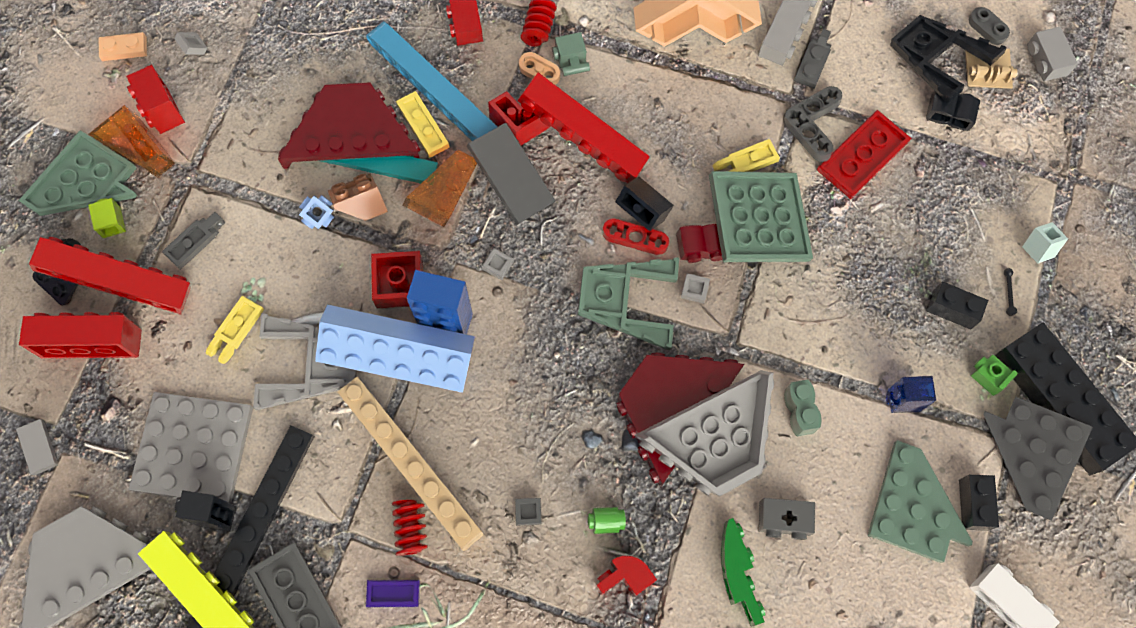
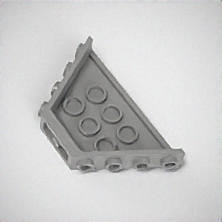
[634,370,774,496]
[19,506,151,628]

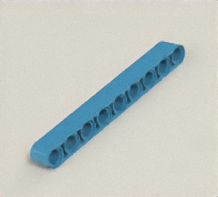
[366,21,497,141]

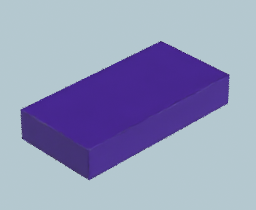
[366,580,420,608]

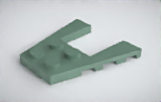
[578,257,679,350]

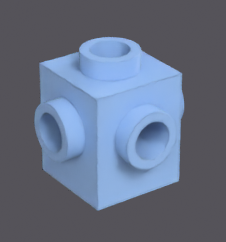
[299,195,334,229]

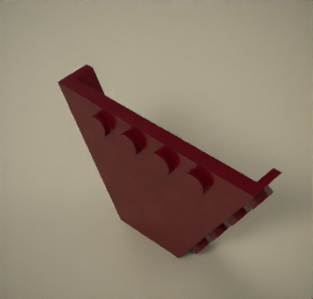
[278,82,421,169]
[616,352,745,488]

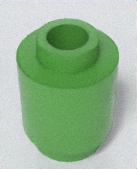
[588,507,626,534]

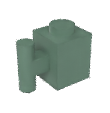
[552,32,590,76]

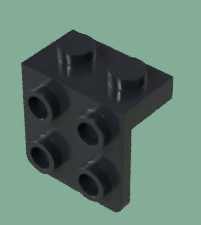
[32,238,81,306]

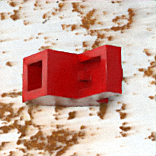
[596,556,657,597]

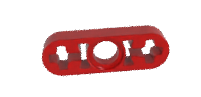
[603,218,669,255]

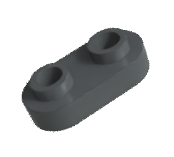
[969,7,1010,45]

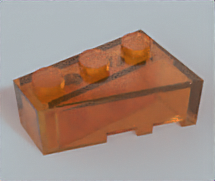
[88,105,176,178]
[402,150,477,227]

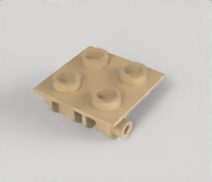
[965,49,1017,89]

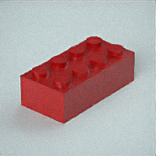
[19,312,142,359]

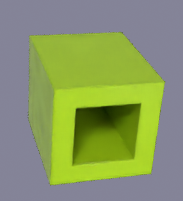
[88,198,126,239]

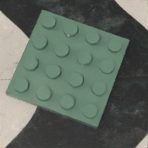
[709,171,813,262]

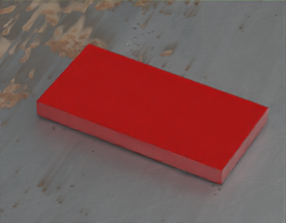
[817,110,912,199]

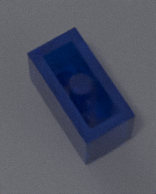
[886,376,936,413]

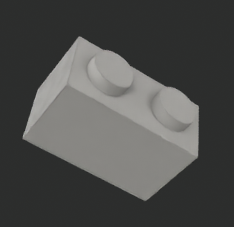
[1027,27,1078,81]

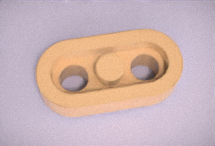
[519,52,560,85]

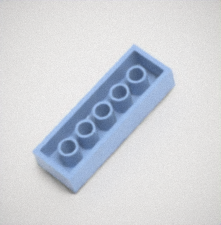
[315,304,475,393]

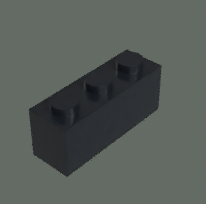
[175,490,236,532]

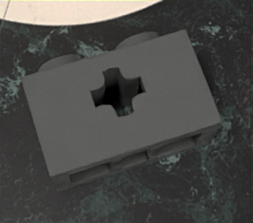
[759,498,815,540]

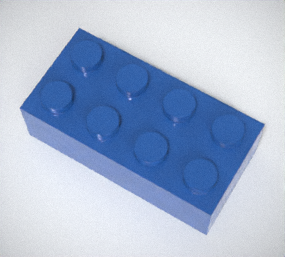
[407,270,473,335]

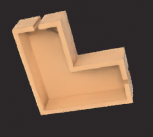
[633,0,762,46]

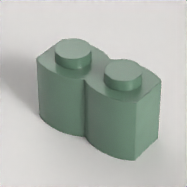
[784,380,822,437]

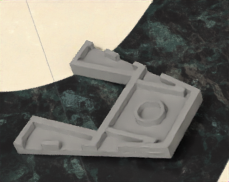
[253,313,357,410]

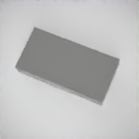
[16,419,58,475]

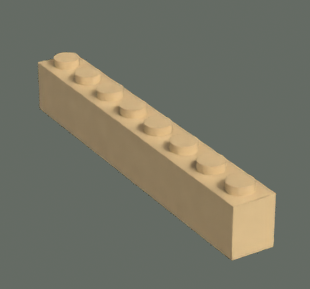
[337,377,484,551]

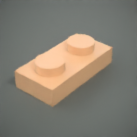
[99,32,147,61]

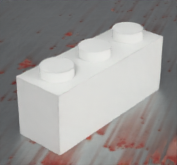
[969,563,1060,628]

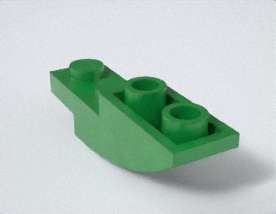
[721,518,766,627]

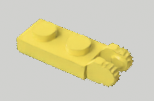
[712,139,780,172]
[205,296,264,364]

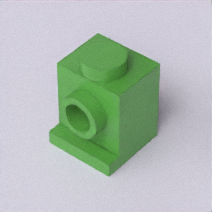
[971,355,1018,396]

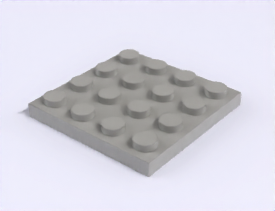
[128,392,253,503]

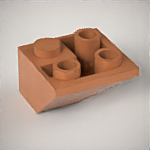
[328,173,388,221]

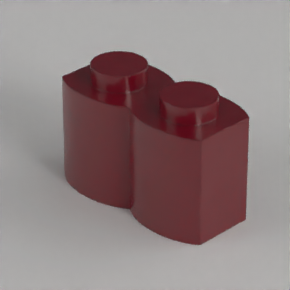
[676,224,722,263]

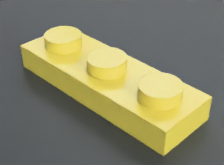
[396,91,450,158]

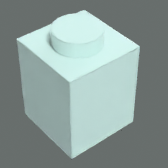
[1022,222,1068,264]

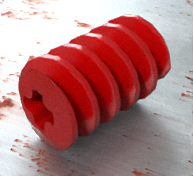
[521,0,557,47]
[392,500,428,556]

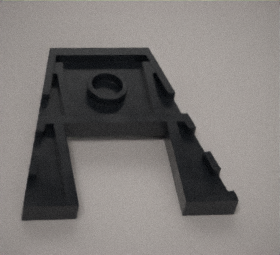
[890,15,1007,104]

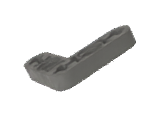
[784,86,842,162]

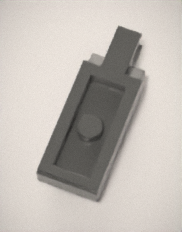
[794,29,832,89]
[162,212,226,270]

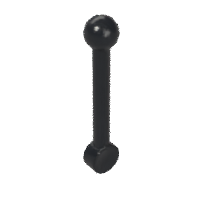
[1004,268,1017,316]

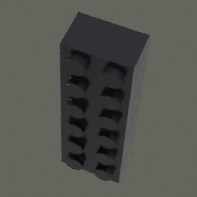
[995,322,1136,476]

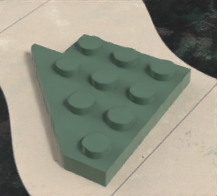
[18,130,137,216]
[867,440,973,563]

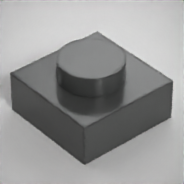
[515,498,542,526]

